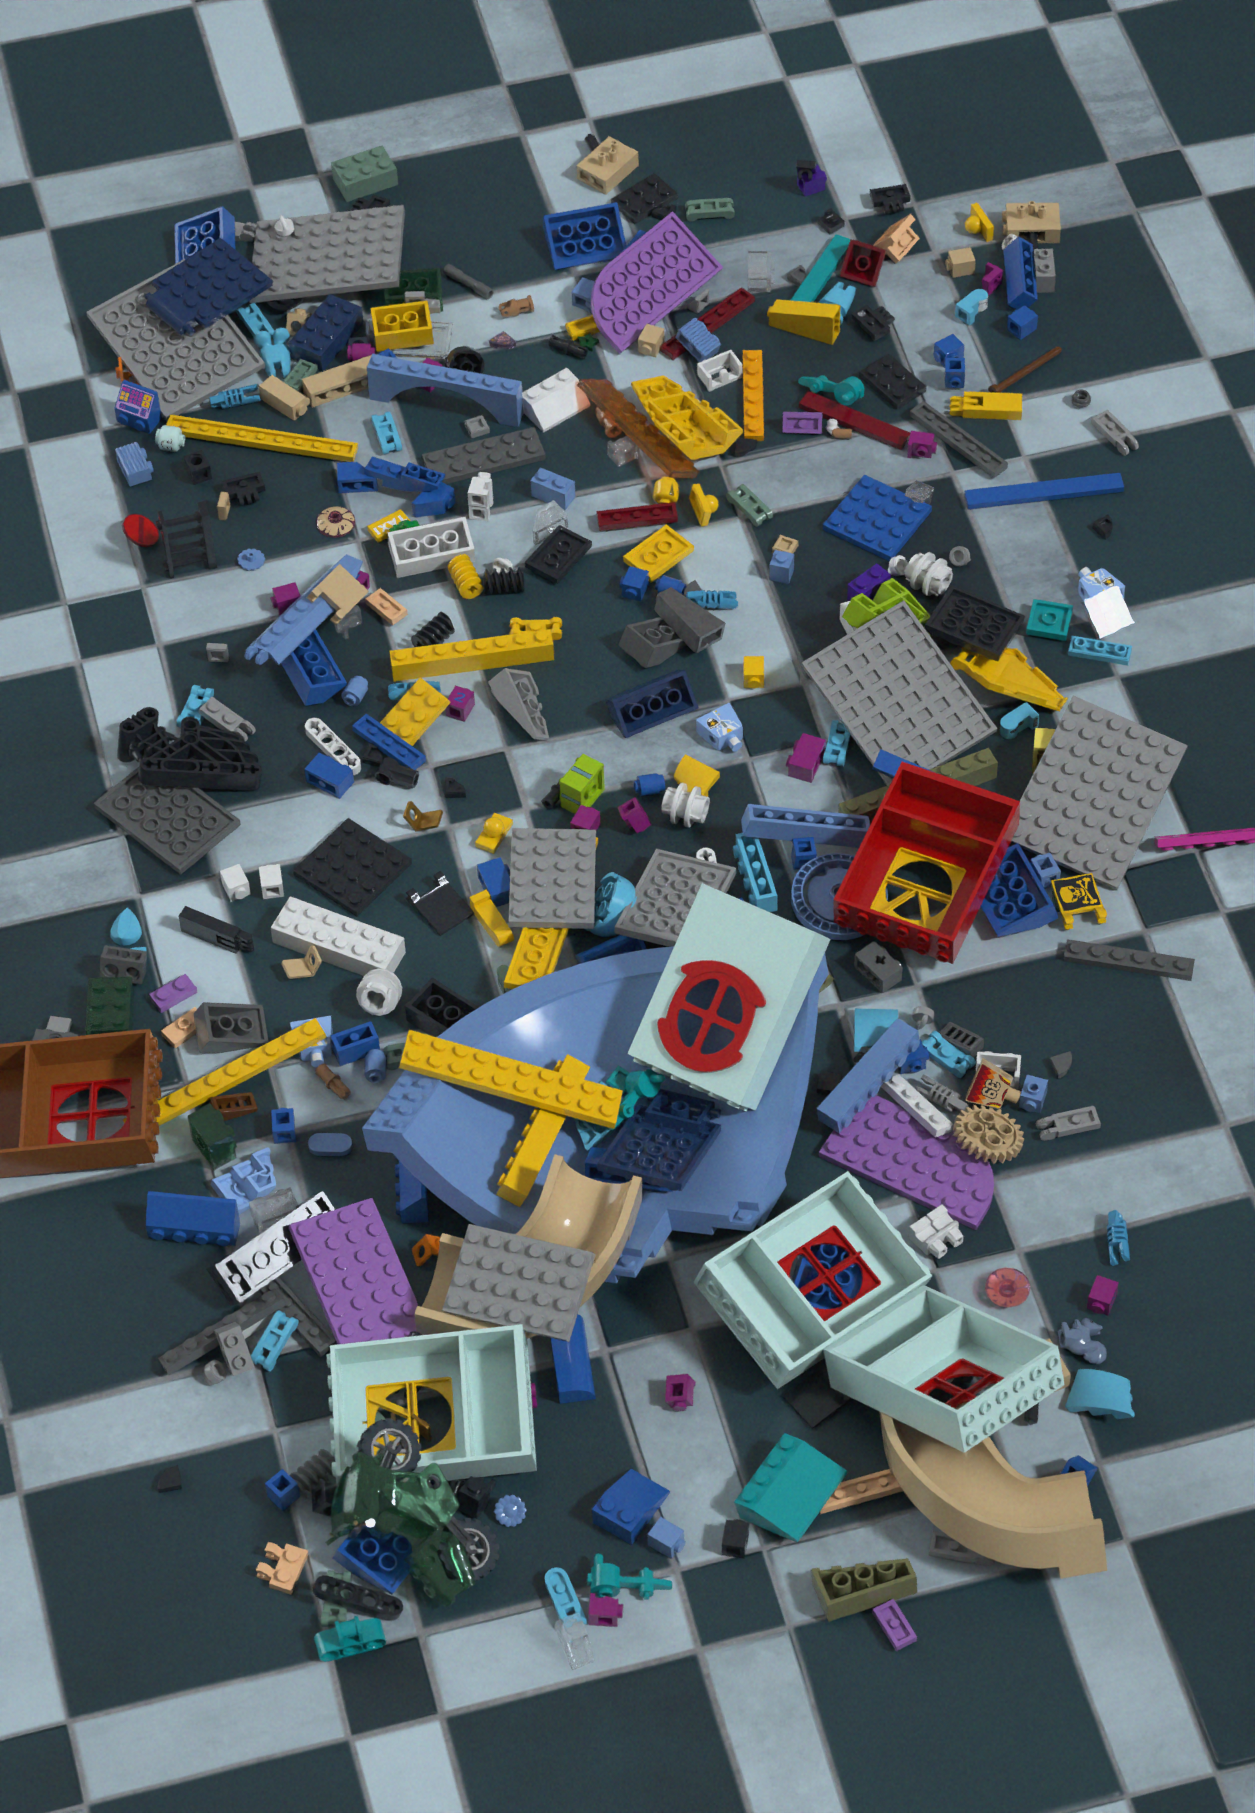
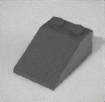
[619,617,687,668]
[194,1002,269,1053]

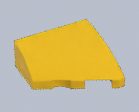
[674,754,720,797]

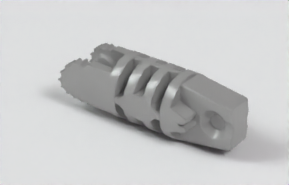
[915,1074,969,1112]

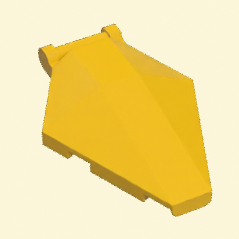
[950,647,1068,711]

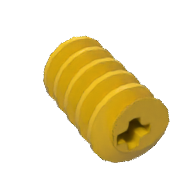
[448,554,484,599]

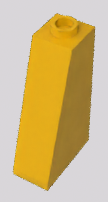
[767,299,840,345]

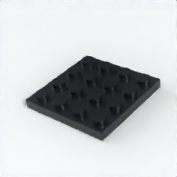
[924,585,1025,662]
[293,818,412,917]

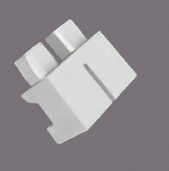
[468,472,493,521]
[909,1204,963,1259]

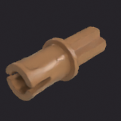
[315,1064,351,1100]

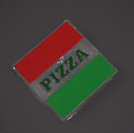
[1081,585,1134,639]

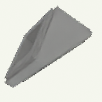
[687,288,709,313]

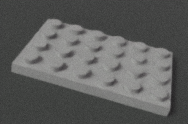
[509,828,596,929]
[615,849,736,947]
[442,1224,595,1342]

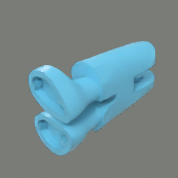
[819,282,856,325]
[254,328,291,379]

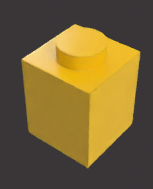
[744,656,764,689]

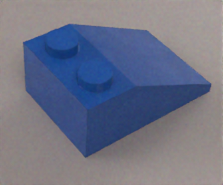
[592,1469,670,1545]

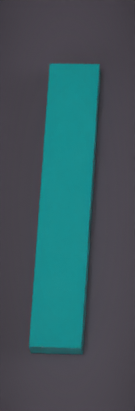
[790,234,851,302]

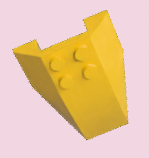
[631,375,743,460]

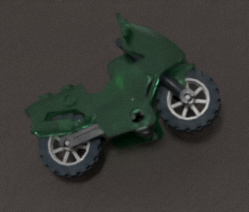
[325,1418,499,1607]

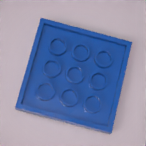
[823,474,932,562]

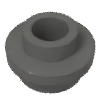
[1071,389,1091,408]

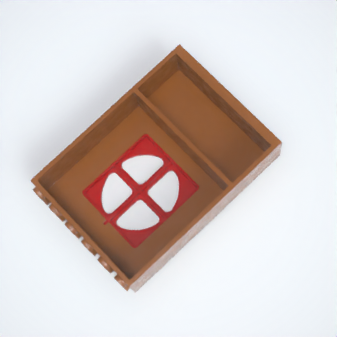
[0,1029,163,1178]

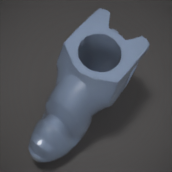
[1058,1318,1107,1364]

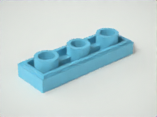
[1068,636,1132,666]

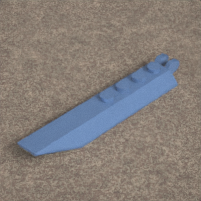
[245,554,363,665]

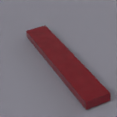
[660,287,755,360]
[799,391,911,450]

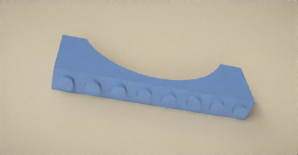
[367,354,524,427]

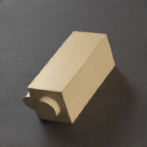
[259,375,311,421]

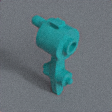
[798,375,864,406]
[606,1069,665,1130]
[587,1553,672,1600]

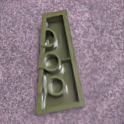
[811,1558,917,1622]

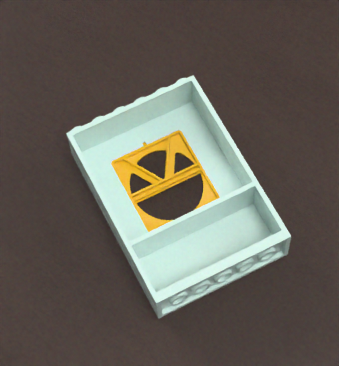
[327,1324,537,1491]

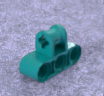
[314,1615,387,1662]

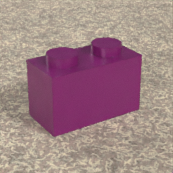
[786,733,826,783]

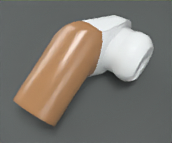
[826,419,852,439]

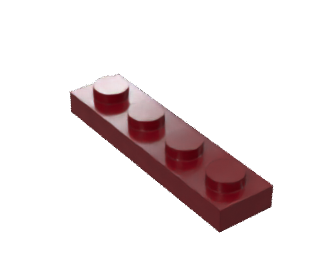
[597,502,678,531]

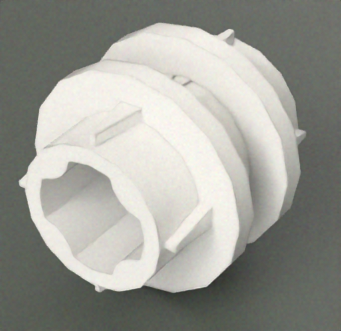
[905,552,953,596]
[662,783,710,828]
[356,969,402,1016]

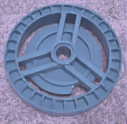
[791,853,888,940]

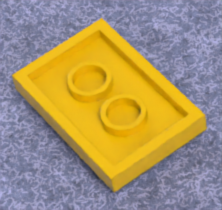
[623,524,694,583]
[380,677,451,746]

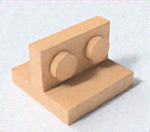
[874,214,920,264]

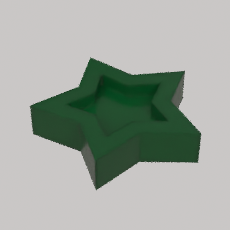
[578,333,599,352]

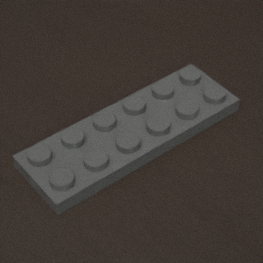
[422,427,546,484]

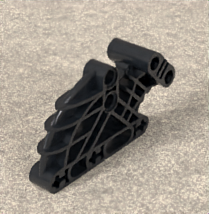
[117,707,262,791]

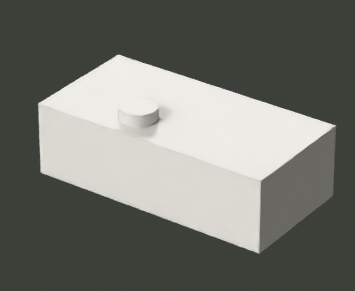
[388,517,475,578]

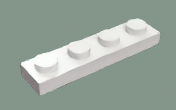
[881,1075,954,1137]

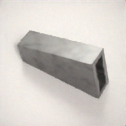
[654,587,726,653]

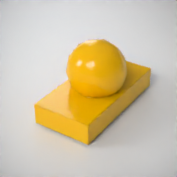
[965,202,994,242]
[689,484,719,526]
[475,813,513,854]

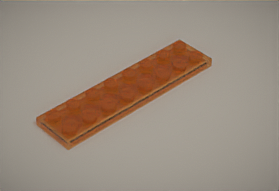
[577,378,699,478]

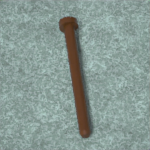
[988,346,1062,393]

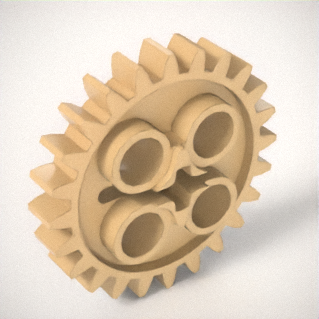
[953,1105,1024,1164]

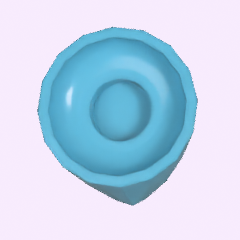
[110,908,142,946]

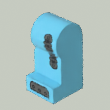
[1000,702,1039,739]

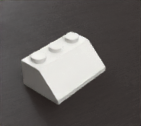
[522,368,590,433]

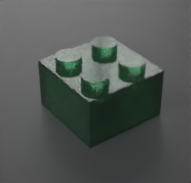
[187,1104,237,1170]

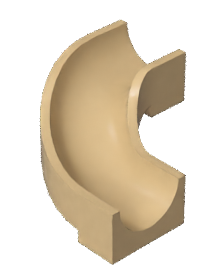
[879,1389,1107,1579]

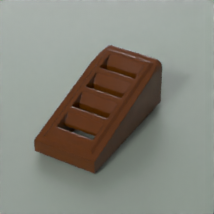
[208,1092,258,1123]

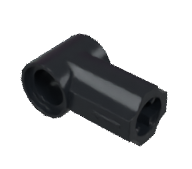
[375,757,419,789]

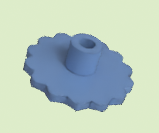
[237,548,265,571]
[494,1495,526,1527]

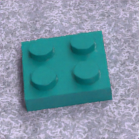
[1026,599,1073,641]

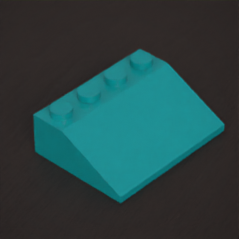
[734,1433,847,1543]

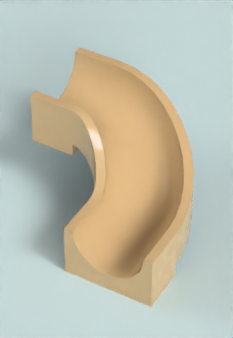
[415,1154,642,1339]

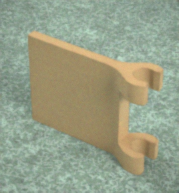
[306,564,369,625]

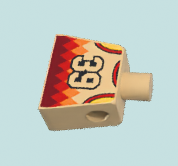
[966,1058,1021,1109]

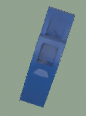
[364,456,445,492]

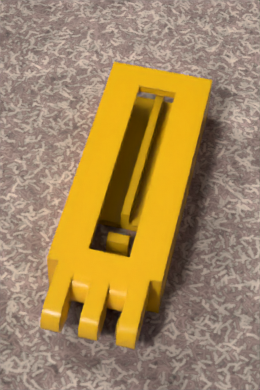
[949,391,1022,420]

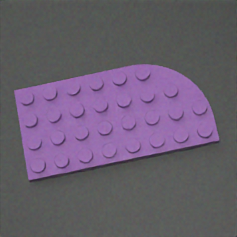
[591,212,724,354]
[819,1095,994,1230]
[289,1198,418,1345]

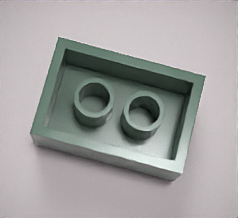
[331,145,398,202]

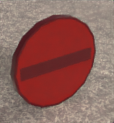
[122,514,159,547]

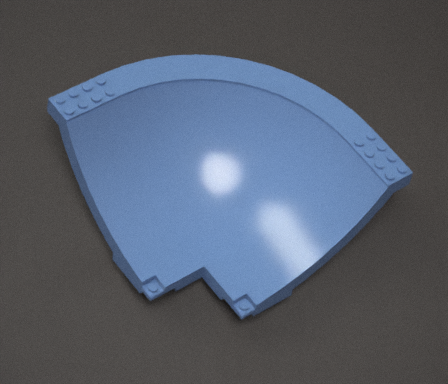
[362,946,829,1283]

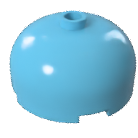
[585,872,637,937]

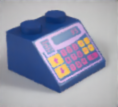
[114,380,162,434]

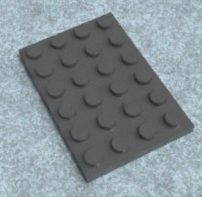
[94,767,241,875]

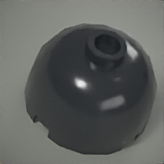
[445,346,484,374]

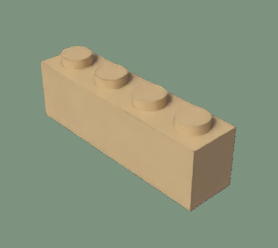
[302,355,372,408]

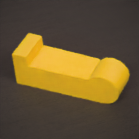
[469,889,514,947]

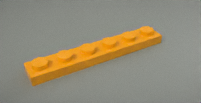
[743,350,764,441]

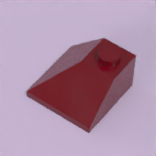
[840,239,887,287]

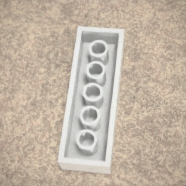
[271,896,406,976]

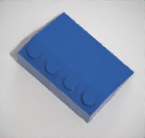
[542,202,627,270]
[175,206,235,264]
[981,843,1059,937]
[791,1244,862,1309]
[333,1482,438,1595]

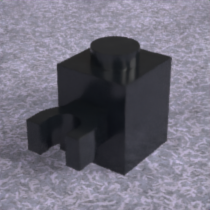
[457,1476,496,1519]

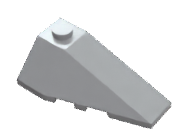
[488,668,549,741]

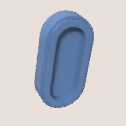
[308,1133,352,1156]

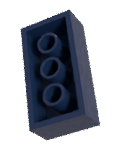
[288,294,364,372]

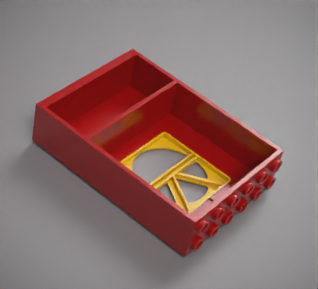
[833,762,1020,964]

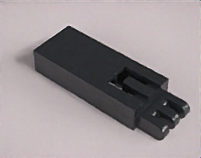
[179,906,254,954]

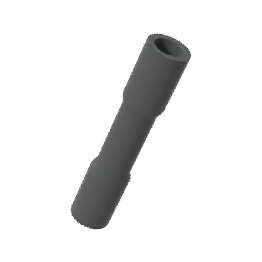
[443,264,494,299]

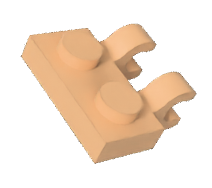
[256,1542,308,1595]

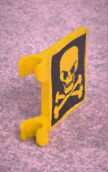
[1051,873,1107,930]

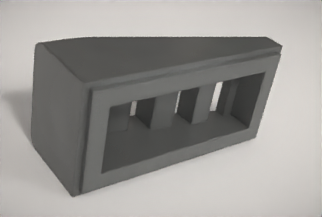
[939,1022,984,1058]

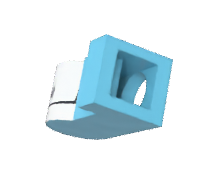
[955,289,988,326]

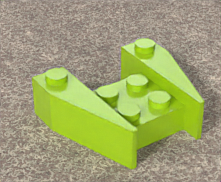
[842,578,932,637]

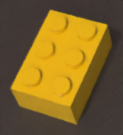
[371,300,434,352]

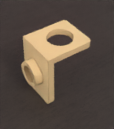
[286,308,312,336]
[281,945,322,979]

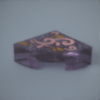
[489,331,516,349]

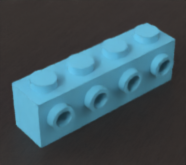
[733,833,777,912]

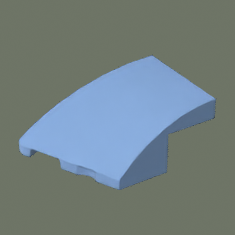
[210,1147,276,1214]

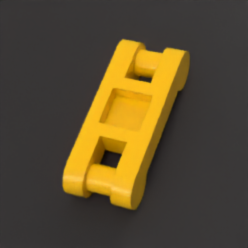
[509,617,562,640]

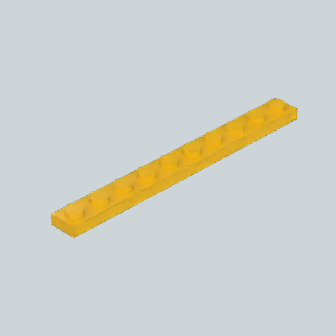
[166,415,358,462]
[122,1018,327,1126]

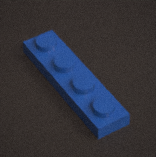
[352,714,426,770]

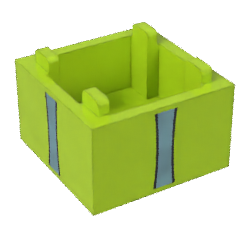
[559,754,605,814]

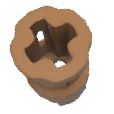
[498,295,534,317]
[595,407,622,438]

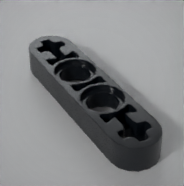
[313,1575,403,1621]

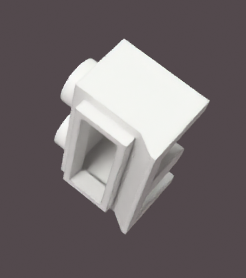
[697,350,742,391]
[976,1051,1021,1089]

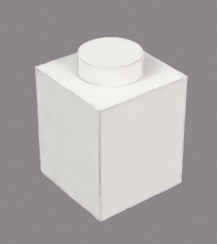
[220,864,251,902]
[259,864,284,899]

